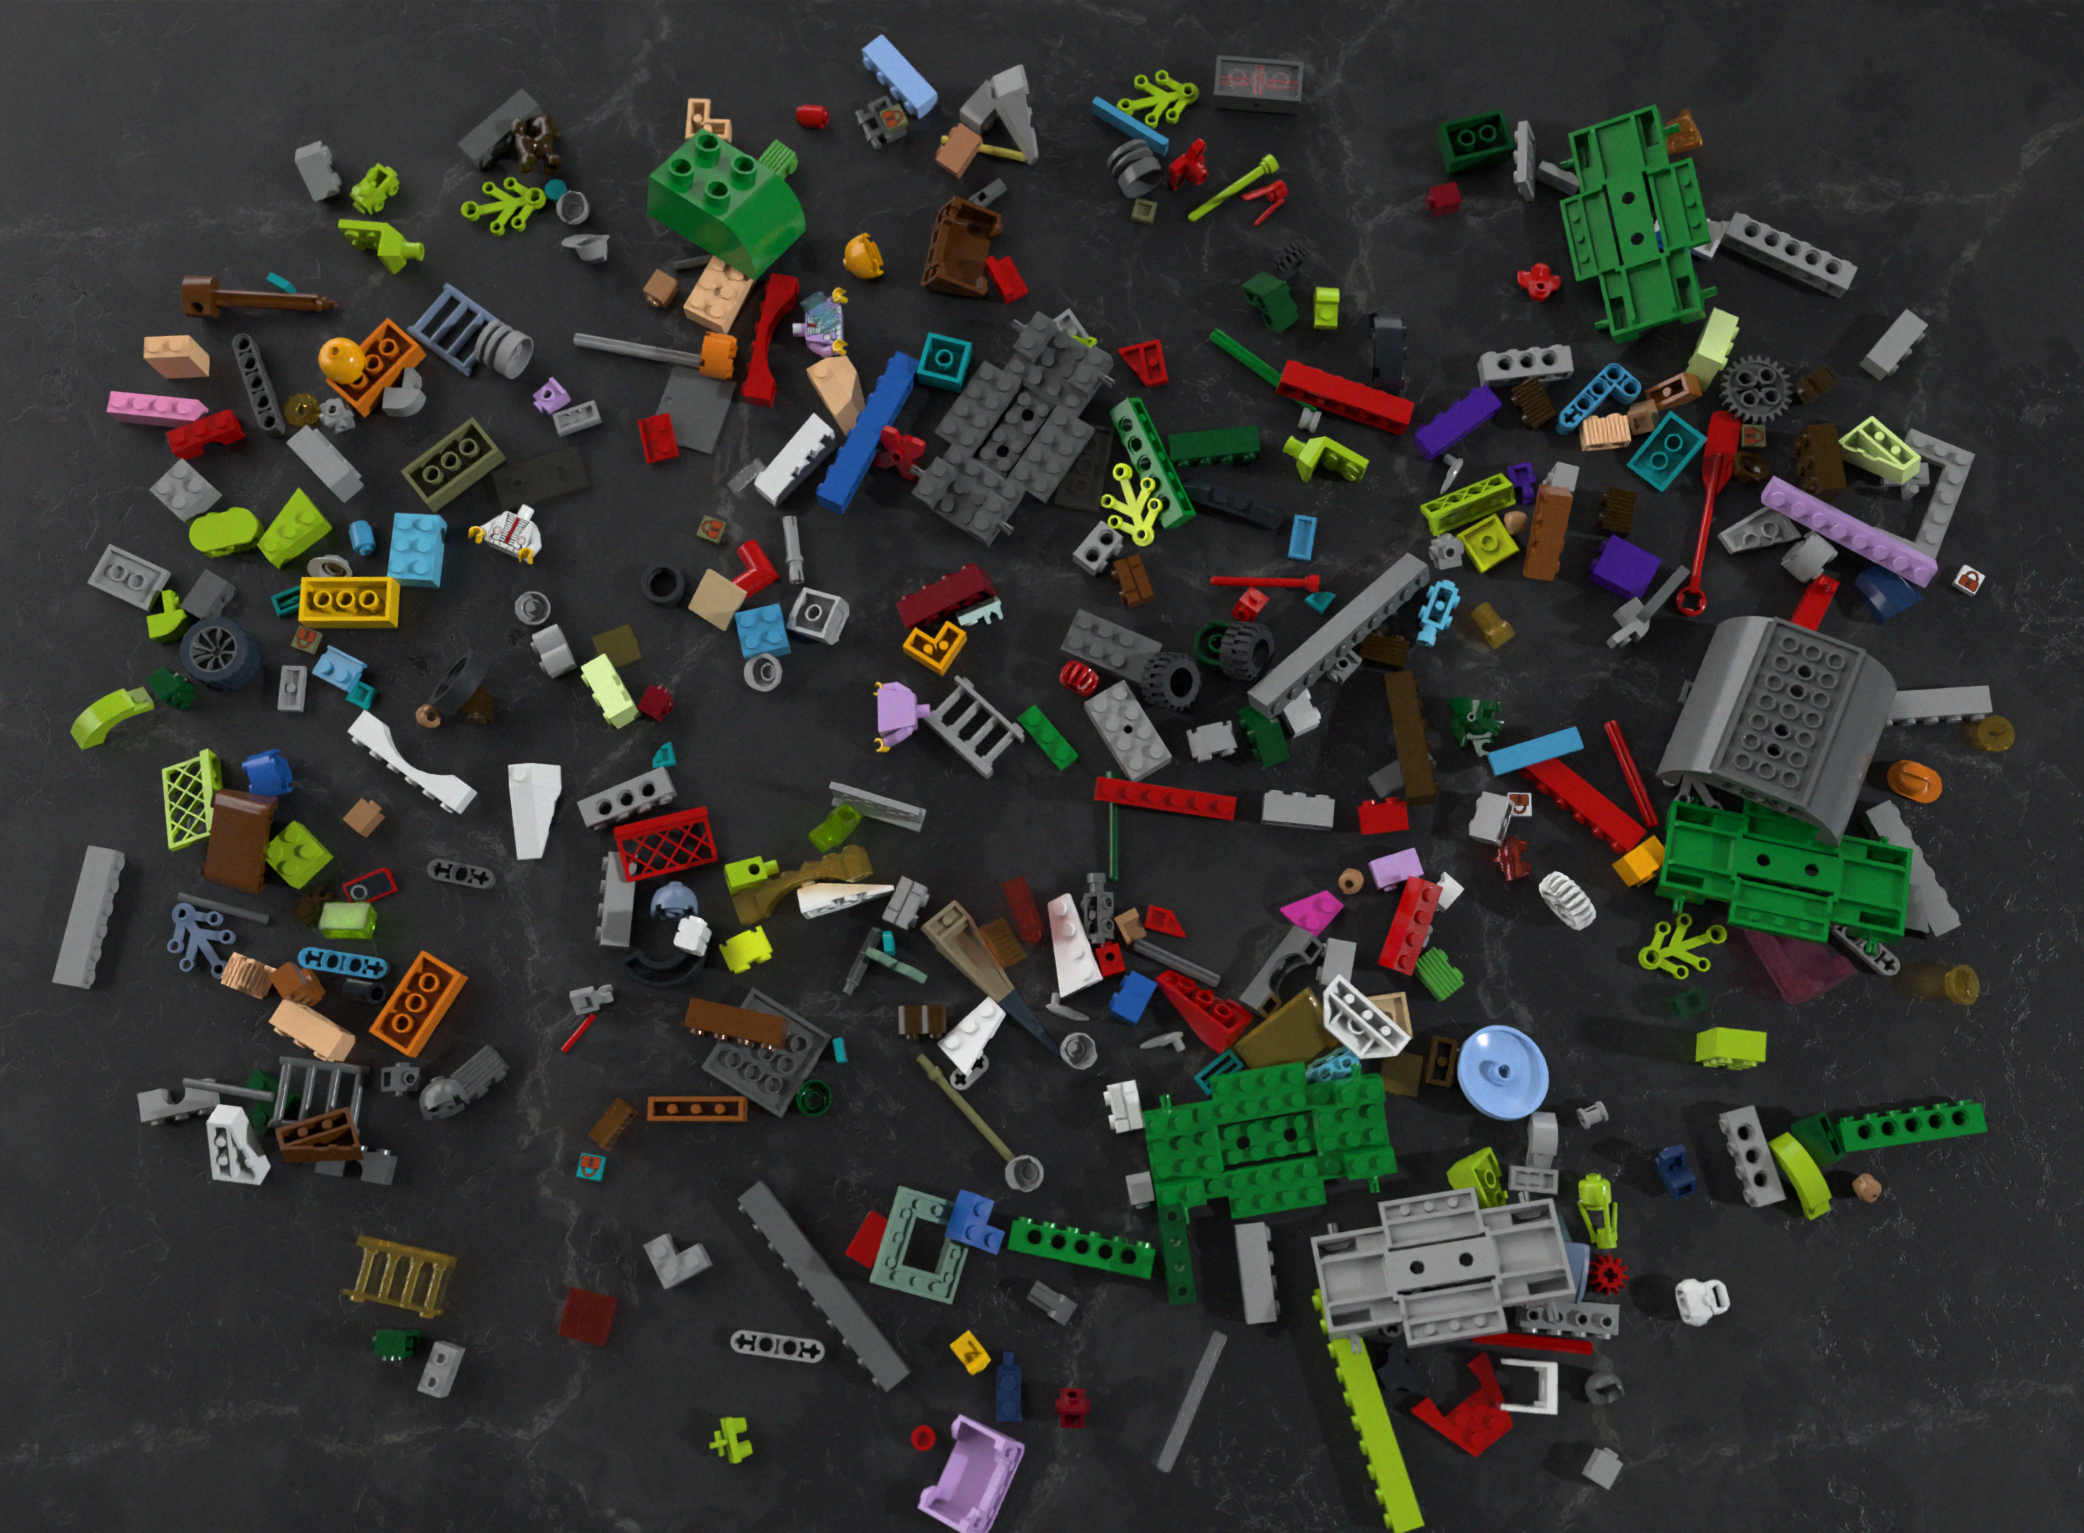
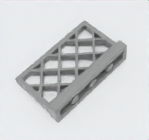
[829,781,926,833]

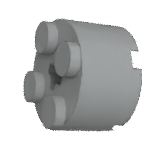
[1781,530,1838,584]
[1186,721,1238,763]

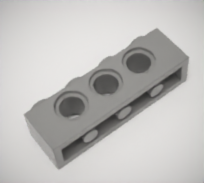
[1477,344,1574,388]
[577,766,677,832]
[1719,1105,1786,1207]

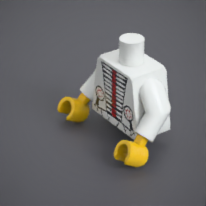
[468,505,542,564]

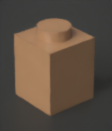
[643,269,679,309]
[343,798,385,838]

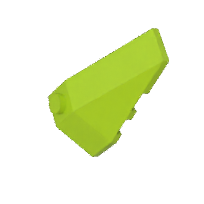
[1446,1147,1508,1210]

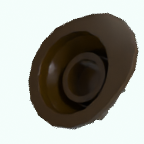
[1732,451,1770,484]

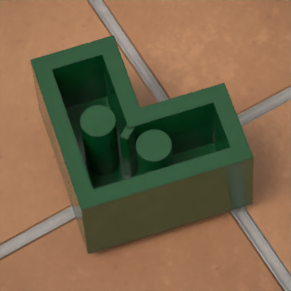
[1242,272,1299,333]
[1237,705,1290,768]
[242,1069,302,1137]

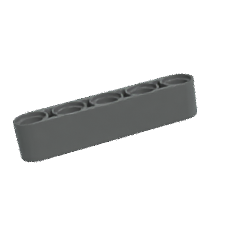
[232,334,285,438]

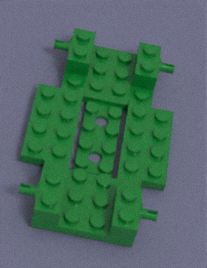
[1559,104,1718,344]
[1655,797,1913,956]
[1142,1061,1397,1224]

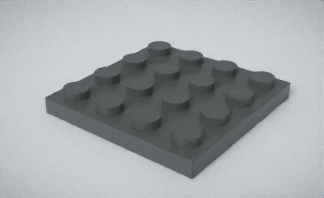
[702,988,833,1118]

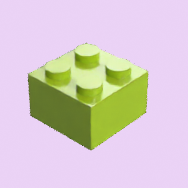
[266,821,333,889]

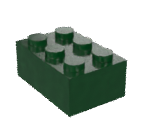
[1436,109,1515,175]

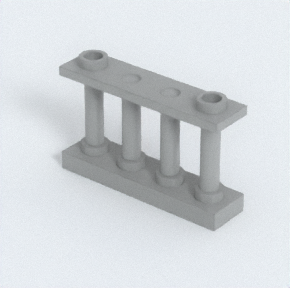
[921,675,1025,780]

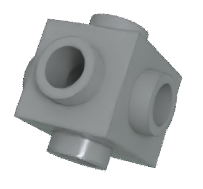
[319,397,356,434]
[1429,533,1464,570]

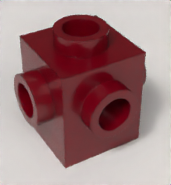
[1055,1388,1090,1428]

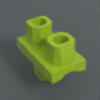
[709,1417,752,1463]

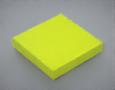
[1456,513,1520,574]

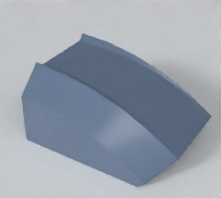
[1564,1242,1590,1305]

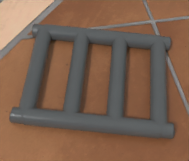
[268,1056,370,1137]

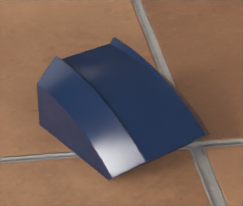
[1854,564,1924,625]

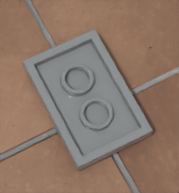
[1514,121,1536,202]
[87,544,171,612]

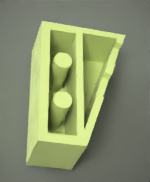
[1685,308,1739,392]
[581,653,642,729]

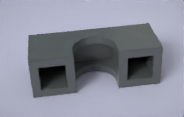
[314,1145,397,1185]

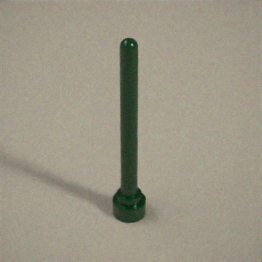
[1104,771,1123,882]

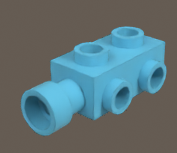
[1416,580,1460,648]
[1306,1046,1362,1084]

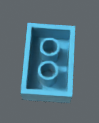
[387,513,447,588]

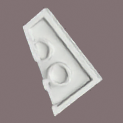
[937,997,1006,1078]

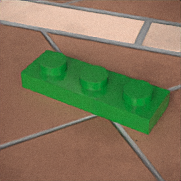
[1017,704,1079,771]

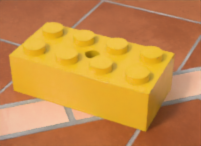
[298,577,400,628]

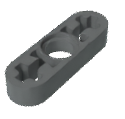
[427,859,496,890]

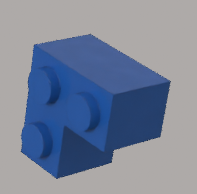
[1108,971,1157,1027]
[944,1189,1005,1255]

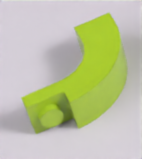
[70,687,155,750]
[1767,1132,1832,1221]

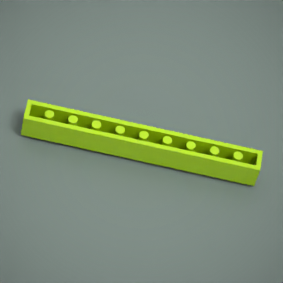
[1311,1288,1424,1533]

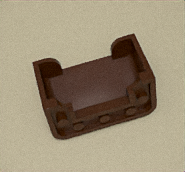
[922,196,1002,299]
[201,788,279,895]

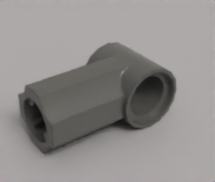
[1027,1280,1078,1326]

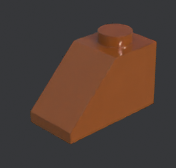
[1645,372,1702,411]

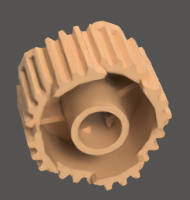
[221,952,277,999]

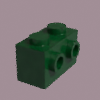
[145,665,198,710]
[1790,1111,1846,1168]
[372,1328,420,1361]

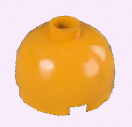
[843,233,883,279]
[318,337,367,384]

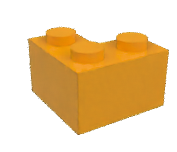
[903,621,967,676]
[1612,835,1664,887]

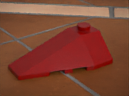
[1155,969,1254,1054]

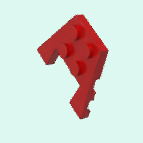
[1410,1351,1514,1457]

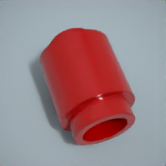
[796,104,829,129]

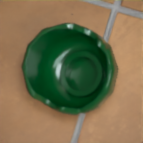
[796,1079,832,1117]

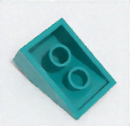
[1627,411,1708,493]

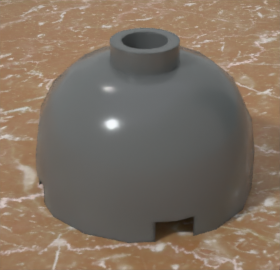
[419,1076,470,1120]

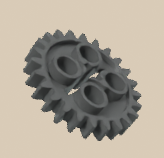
[1718,355,1793,425]

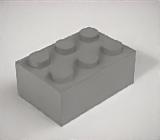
[286,425,364,503]

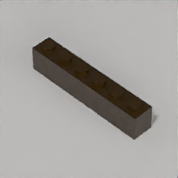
[1384,670,1440,807]

